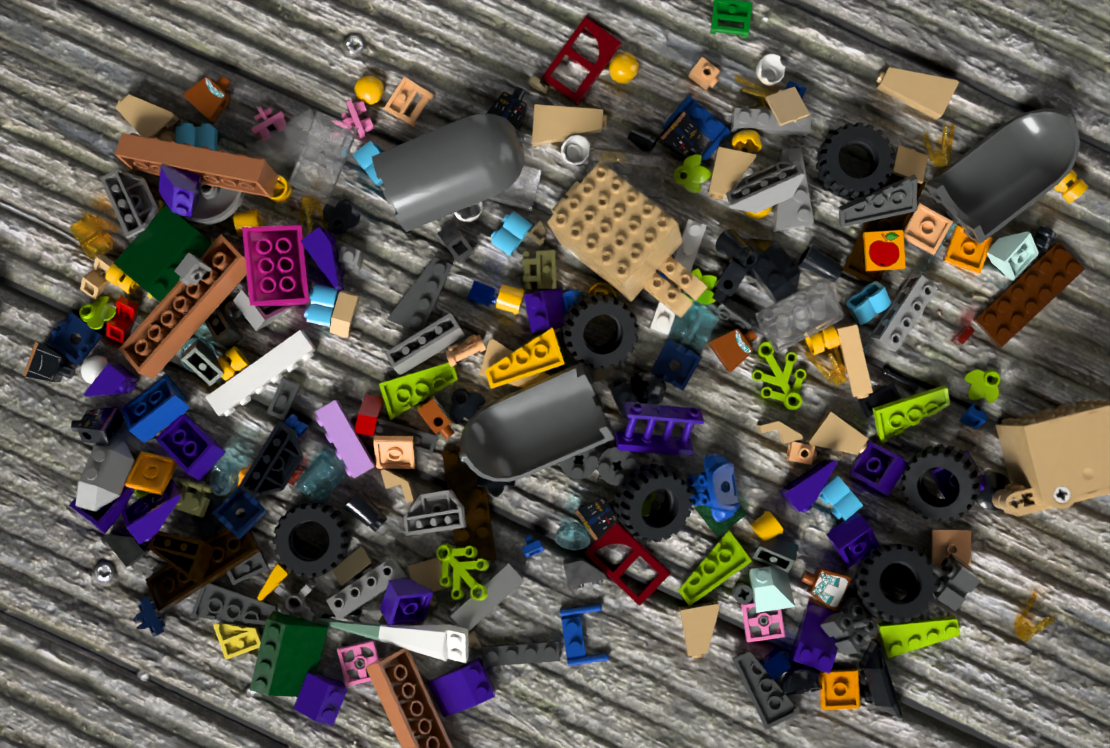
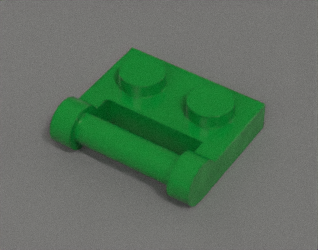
[710,0,752,38]

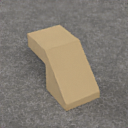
[80,253,114,300]
[330,290,359,338]
[757,421,803,444]
[380,469,416,503]

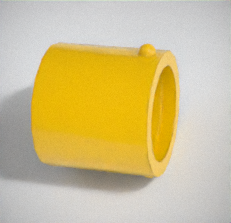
[233,209,263,238]
[496,284,525,315]
[750,511,784,542]

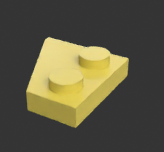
[213,623,262,660]

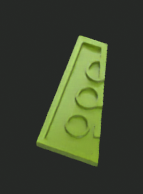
[379,362,458,420]
[873,385,950,445]
[678,530,752,606]
[877,615,961,659]

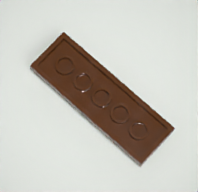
[973,241,1085,348]

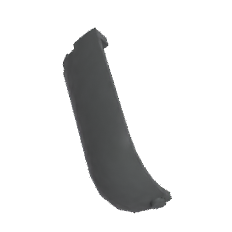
[926,108,1080,244]
[372,114,525,232]
[459,362,614,482]

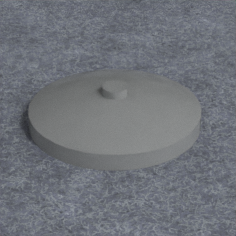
[181,184,245,225]

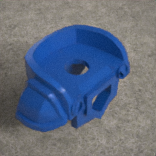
[687,453,740,522]

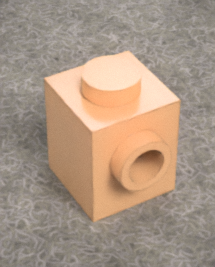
[688,57,720,90]
[785,442,817,465]

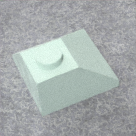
[987,231,1039,282]
[749,566,795,613]

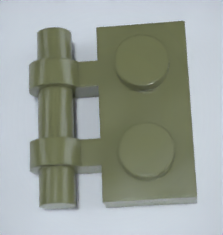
[521,250,557,290]
[173,476,214,518]

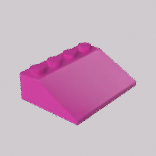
[242,225,309,306]

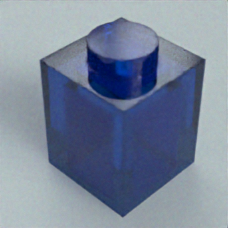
[467,281,498,308]
[759,647,792,680]

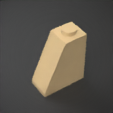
[115,94,180,139]
[707,147,756,200]
[805,412,868,455]
[679,601,719,658]

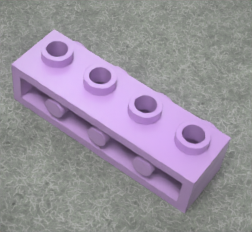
[315,400,376,478]

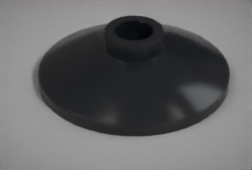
[977,472,1011,511]

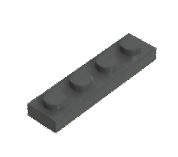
[362,419,438,455]
[482,640,560,667]

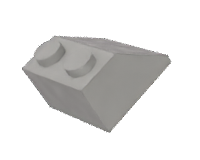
[233,287,293,331]

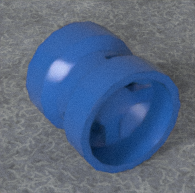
[284,414,308,438]

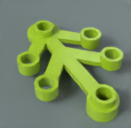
[751,342,806,410]
[436,544,489,601]

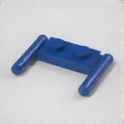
[662,95,731,163]
[560,603,609,666]

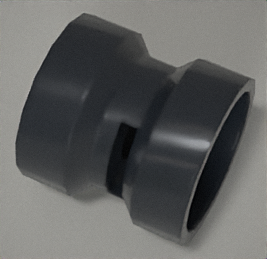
[1033,226,1057,252]

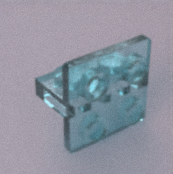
[669,304,719,351]
[296,454,345,502]

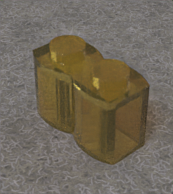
[69,214,114,260]

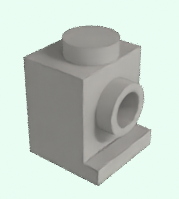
[338,246,364,272]
[175,252,212,286]

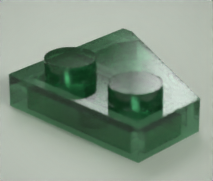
[694,505,747,537]

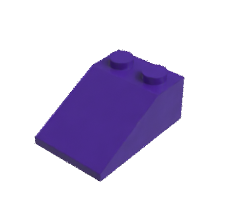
[301,227,344,290]
[156,413,226,480]
[779,458,837,513]
[121,479,181,544]
[69,485,135,534]
[789,602,838,674]
[427,657,496,717]

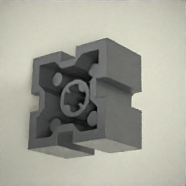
[932,554,981,611]
[820,597,879,656]

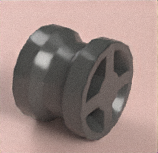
[732,583,753,604]

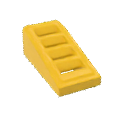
[257,562,290,601]

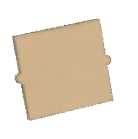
[766,87,810,126]
[892,145,928,184]
[408,557,448,592]

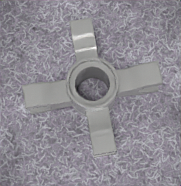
[274,580,317,621]

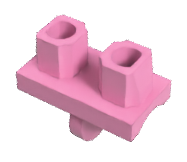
[339,100,374,138]
[251,106,287,141]

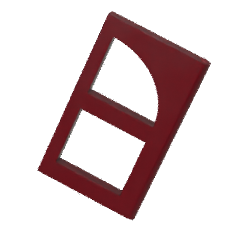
[541,17,622,105]
[584,522,671,606]

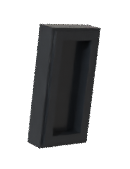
[858,382,902,417]

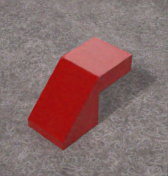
[106,296,138,344]
[354,394,384,436]

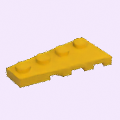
[485,327,565,389]

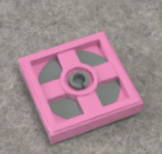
[741,601,785,642]
[337,639,380,687]

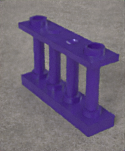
[615,402,704,456]

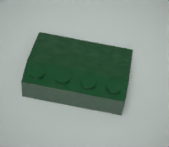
[113,205,212,302]
[250,611,329,697]

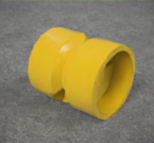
[1054,169,1089,203]
[268,174,293,203]
[105,264,140,294]
[804,323,840,355]
[217,346,250,381]

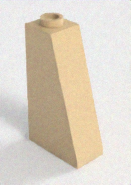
[876,67,959,120]
[532,104,607,147]
[835,321,873,399]
[479,338,550,388]

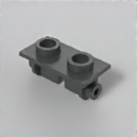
[714,299,755,333]

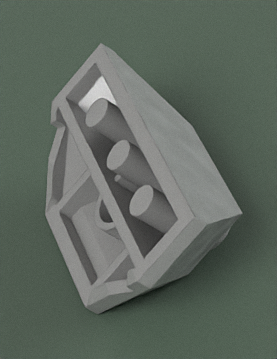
[726,161,804,213]
[100,169,159,238]
[75,437,135,511]
[404,490,466,536]

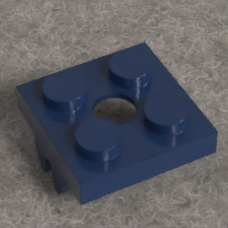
[47,312,103,366]
[650,339,702,391]
[212,488,268,539]
[133,597,165,637]

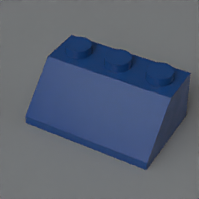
[122,374,190,443]

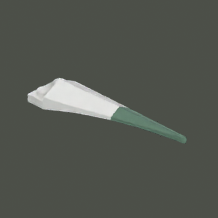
[317,618,469,663]

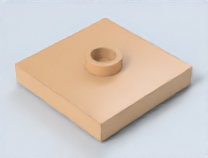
[903,203,953,255]
[373,436,415,469]
[930,529,971,568]

